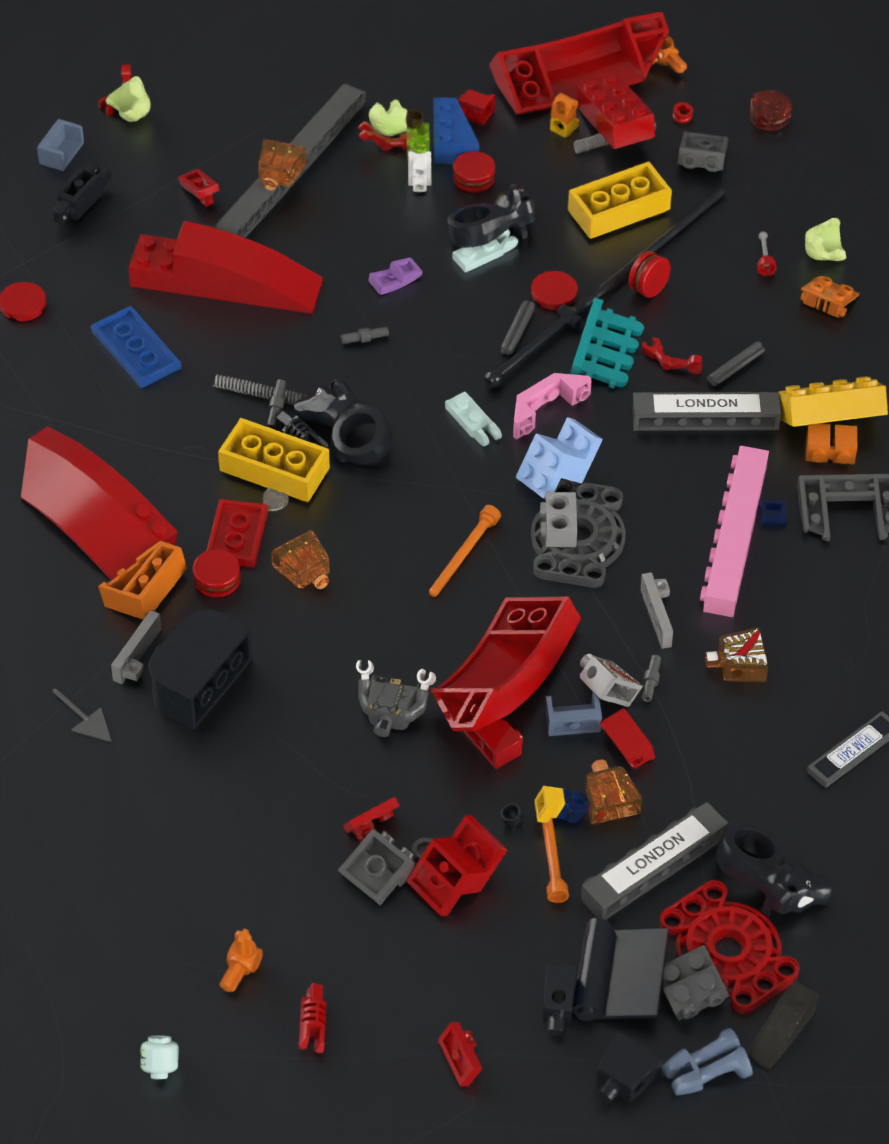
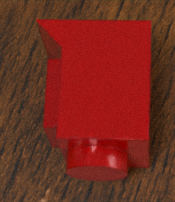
[458,89,495,125]

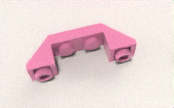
[513,373,592,440]

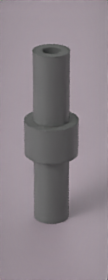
[340,326,389,344]
[267,379,286,428]
[642,655,661,702]

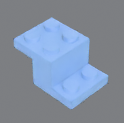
[516,417,603,499]

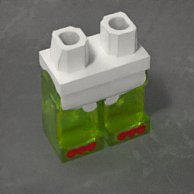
[407,123,431,192]

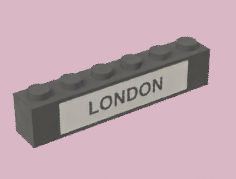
[632,392,781,431]
[581,802,728,920]

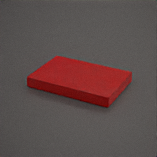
[206,499,269,568]

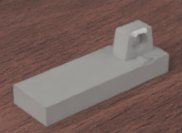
[640,572,673,649]
[111,610,161,684]

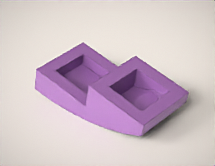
[368,257,423,295]

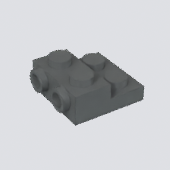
[678,131,729,172]
[338,829,416,905]
[662,945,729,1020]

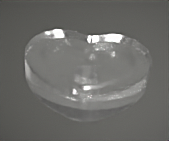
[263,488,289,511]

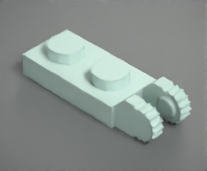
[453,229,518,273]
[445,392,502,447]

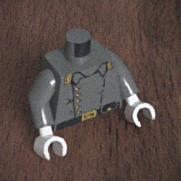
[356,660,436,737]

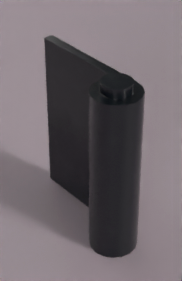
[572,918,669,1021]

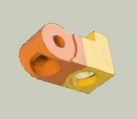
[550,93,579,138]

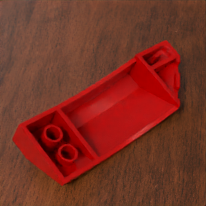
[489,12,669,115]
[21,427,178,580]
[430,597,581,731]

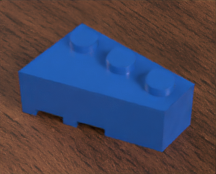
[434,98,479,164]

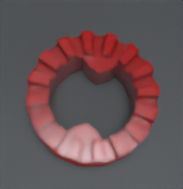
[672,103,693,123]

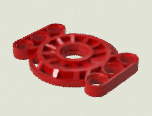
[659,880,799,1014]

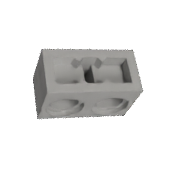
[540,492,577,547]

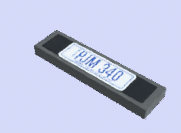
[807,711,889,789]

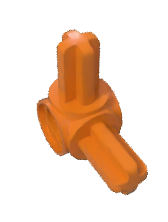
[652,36,687,74]
[220,929,263,992]

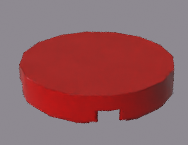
[531,271,578,310]
[0,282,47,322]

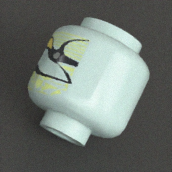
[141,1035,178,1079]

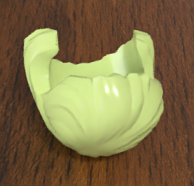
[105,76,150,122]
[369,100,409,137]
[805,218,846,261]

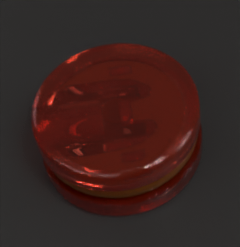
[749,90,792,131]

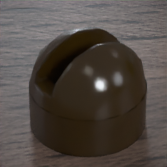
[405,109,424,129]

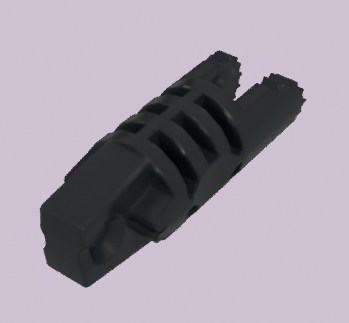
[276,411,329,448]

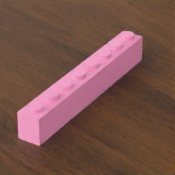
[700,446,769,617]

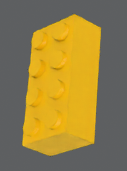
[568,162,672,239]
[778,377,888,426]
[218,418,330,502]

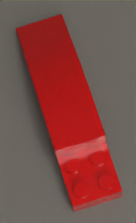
[129,221,323,314]

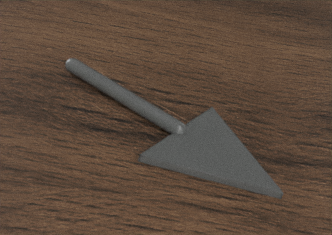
[53,689,112,743]

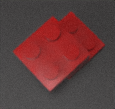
[406,815,507,917]

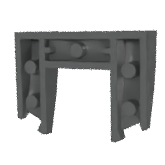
[797,474,889,541]

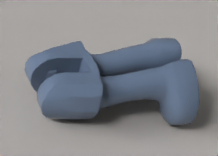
[662,1028,753,1095]

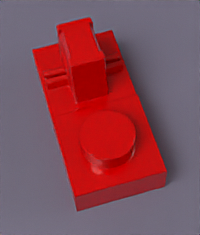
[178,169,219,207]
[343,797,400,843]
[438,1022,482,1086]

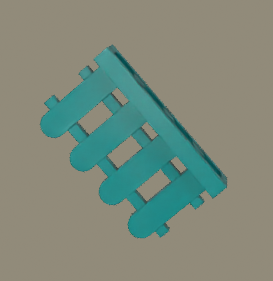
[570,298,644,389]

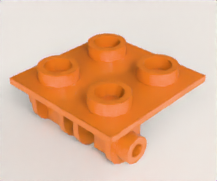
[800,276,860,318]

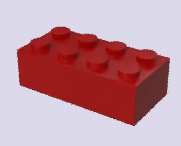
[576,73,655,149]

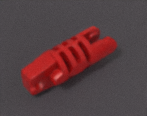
[299,983,326,1054]

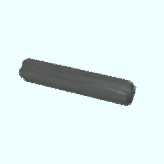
[501,300,534,356]
[707,342,765,386]

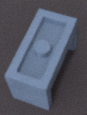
[37,119,84,171]
[545,692,602,736]

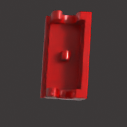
[600,708,655,769]

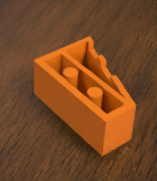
[98,541,187,620]

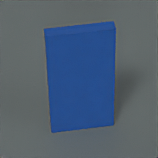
[91,306,182,388]

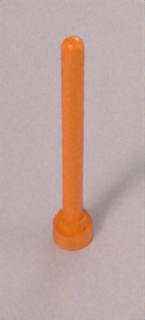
[429,505,501,597]
[542,818,569,903]

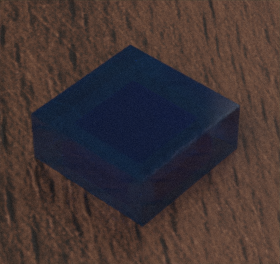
[760,500,787,525]

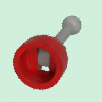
[757,232,777,276]

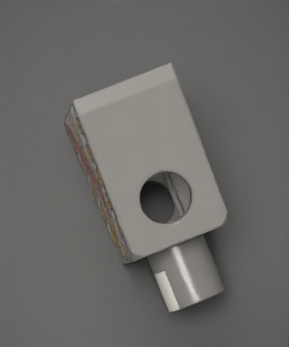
[580,654,643,707]

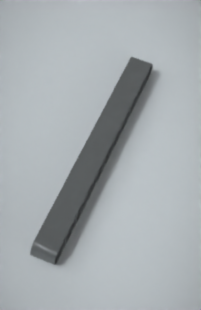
[216,84,367,238]

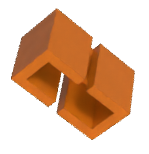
[806,424,857,464]

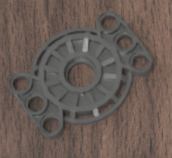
[531,479,626,588]

